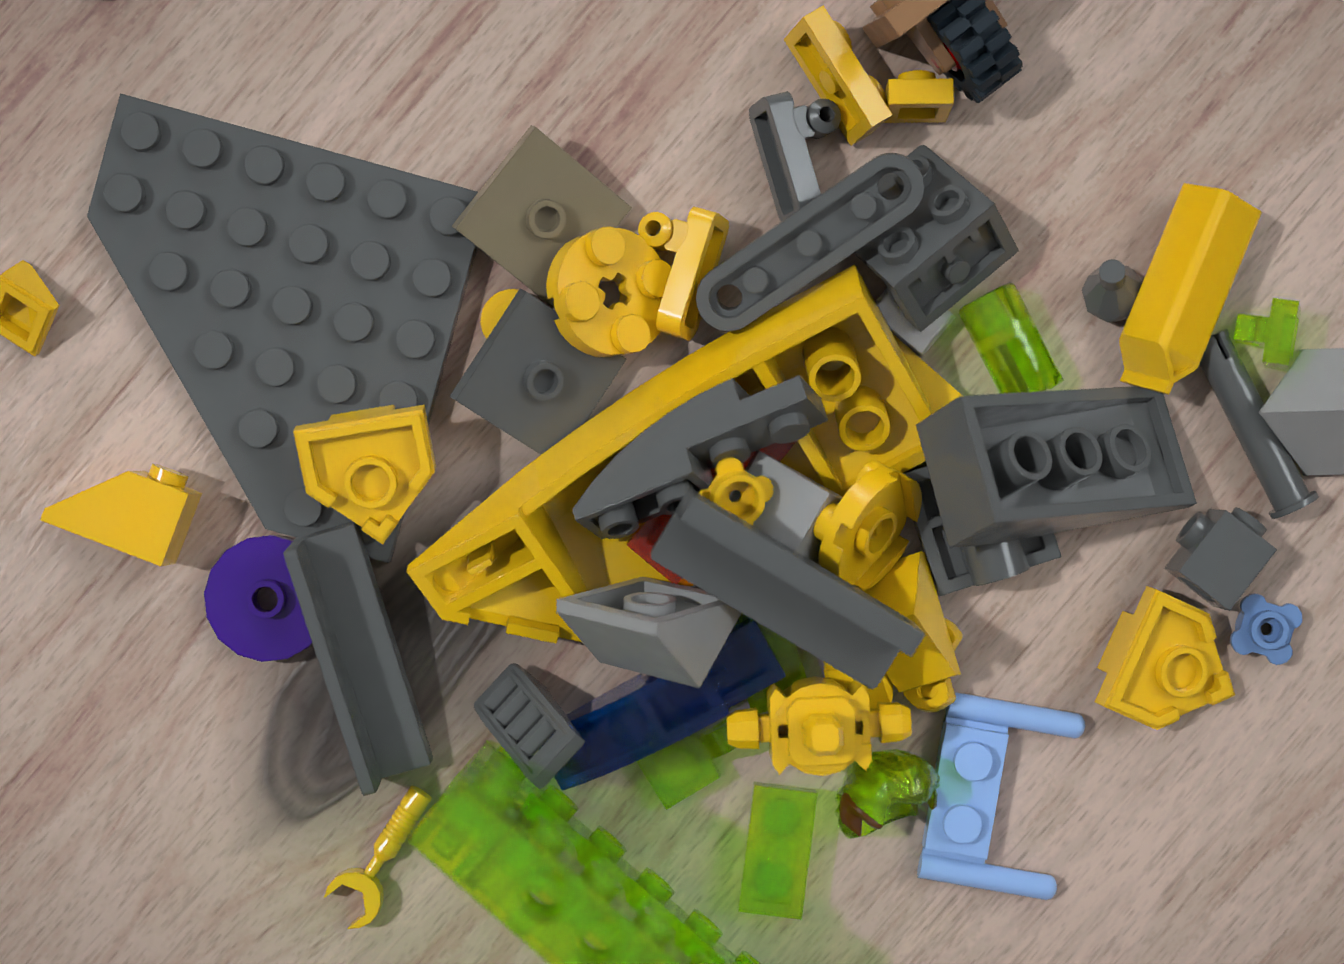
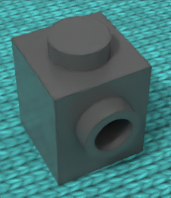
[1164,507,1277,611]

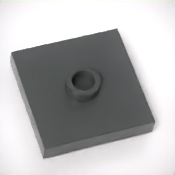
[450,288,627,455]

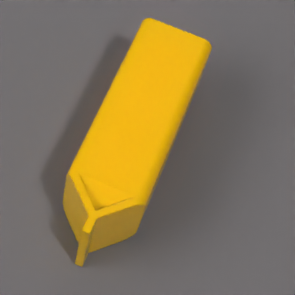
[1119,183,1262,395]

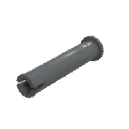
[1200,329,1319,519]

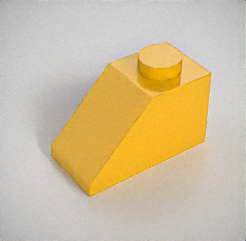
[40,463,202,566]

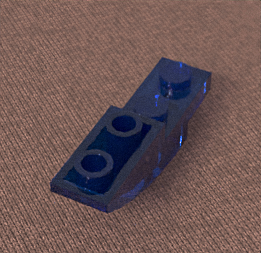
[538,618,786,791]

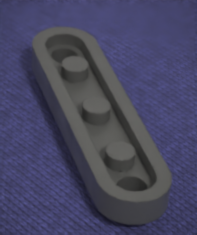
[696,153,924,331]

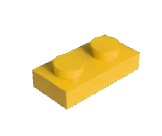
[783,5,892,146]

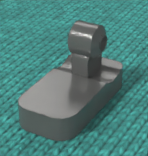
[749,91,841,221]

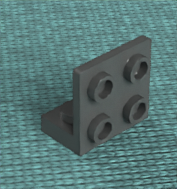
[854,145,1019,332]

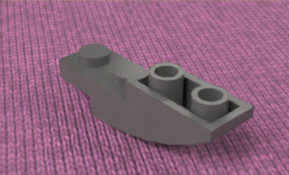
[572,375,828,539]

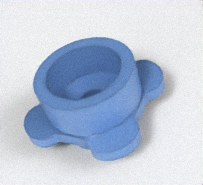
[1230,594,1303,665]

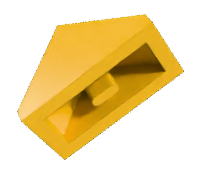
[861,551,961,692]

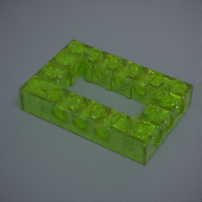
[407,740,761,964]

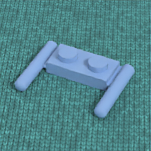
[917,692,1085,900]

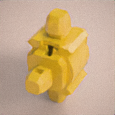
[726,676,912,776]

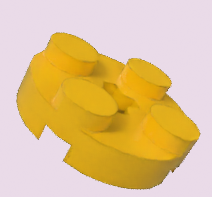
[546,226,671,357]
[813,460,922,590]

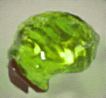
[834,749,940,839]

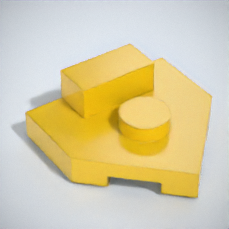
[293,405,436,544]
[1095,586,1235,730]

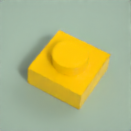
[884,70,954,123]

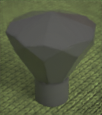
[1082,259,1142,323]

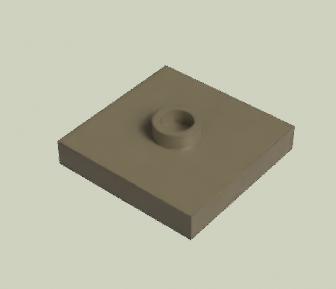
[452,125,632,307]

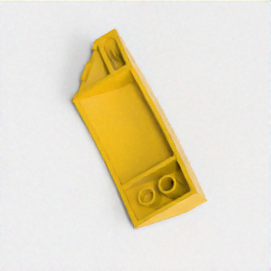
[407,265,933,644]

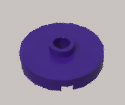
[204,535,313,662]

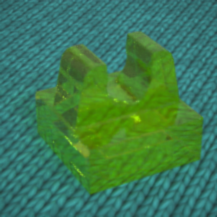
[1233,298,1301,371]

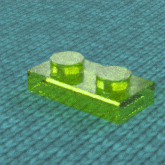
[738,782,818,920]

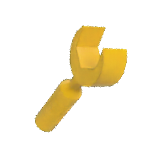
[324,785,432,929]

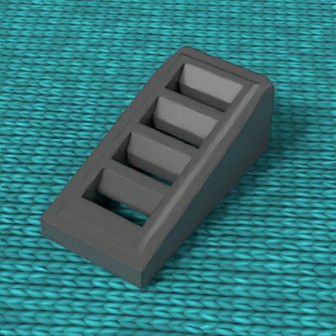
[474,663,585,790]

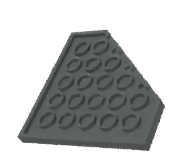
[87,93,478,563]

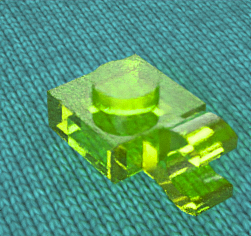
[633,718,736,810]

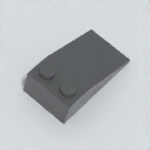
[916,386,1197,548]

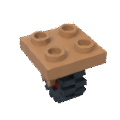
[862,0,1023,103]

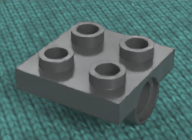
[903,466,1062,596]

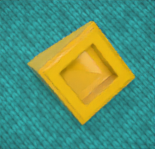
[0,260,60,357]

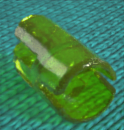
[959,283,1064,394]

